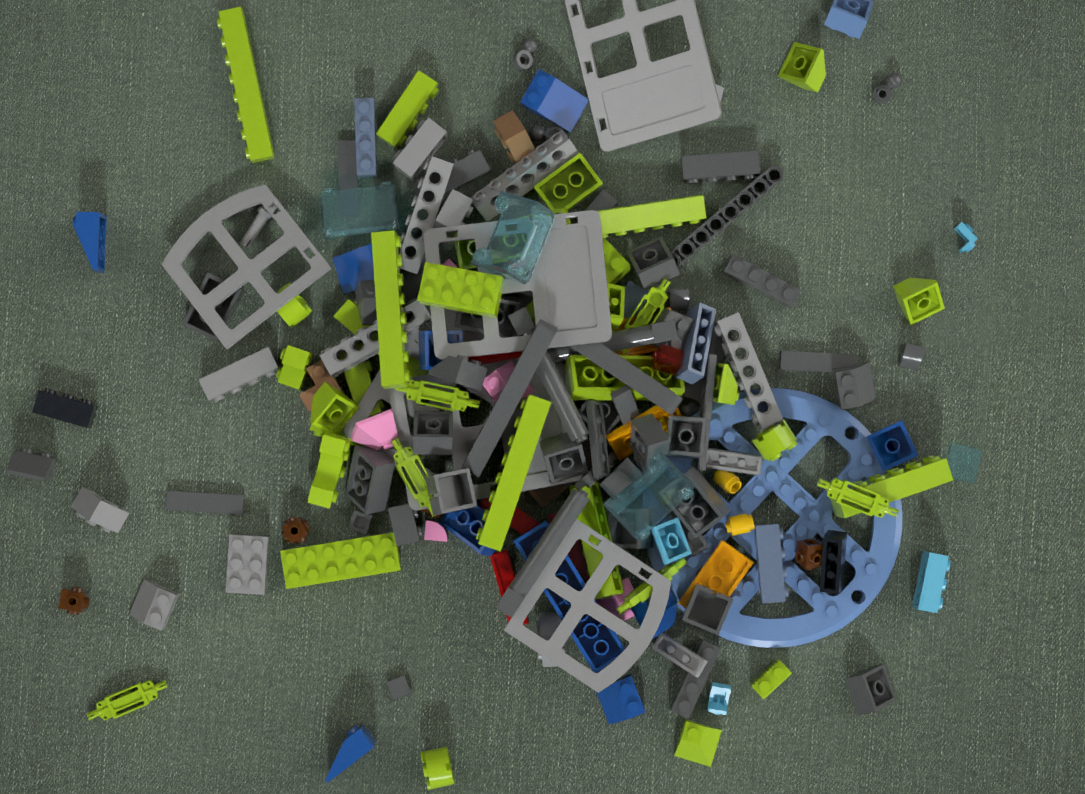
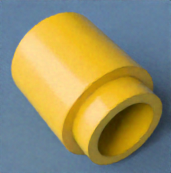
[713,469,742,494]
[725,513,755,536]

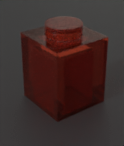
[652,344,683,375]

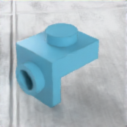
[954,222,978,253]
[708,682,731,715]

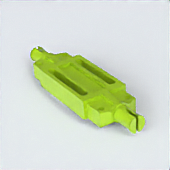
[619,278,671,354]
[395,380,480,411]
[391,438,433,517]
[817,477,899,518]
[616,558,687,615]
[87,679,168,721]

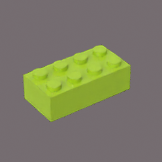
[417,262,505,318]

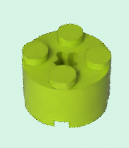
[275,282,312,328]
[752,419,797,461]
[420,747,455,790]

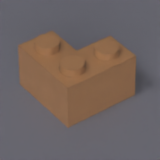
[493,110,535,163]
[299,359,344,412]

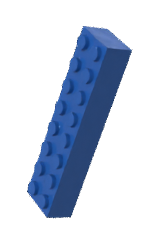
[513,520,625,673]

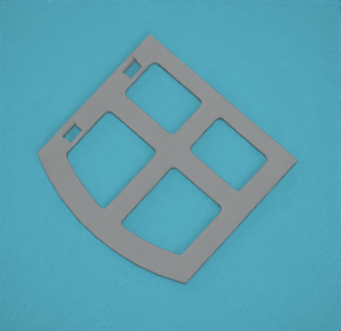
[162,185,332,349]
[504,519,671,693]

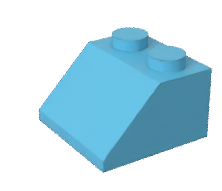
[650,517,692,565]

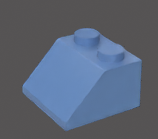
[824,0,874,39]

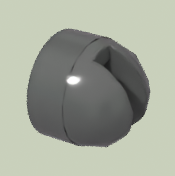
[680,403,696,417]

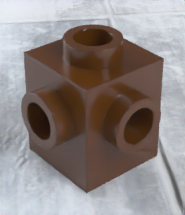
[281,516,310,545]
[795,538,823,570]
[58,586,90,615]

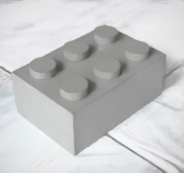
[393,117,448,182]
[226,534,271,595]

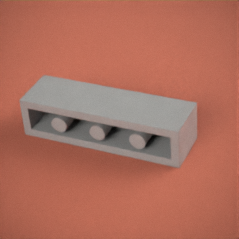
[199,347,279,402]

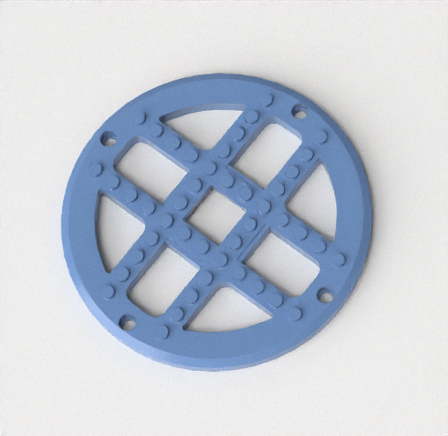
[643,388,902,648]

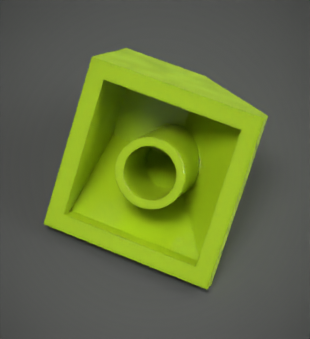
[778,42,826,93]
[893,277,945,325]
[713,362,739,405]
[310,382,360,435]
[674,719,722,767]

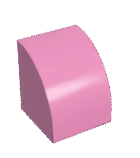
[424,520,448,542]

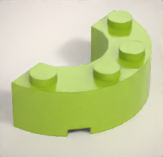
[307,431,351,509]

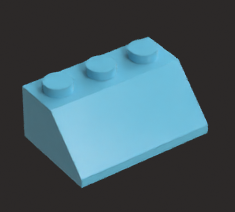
[912,551,951,613]

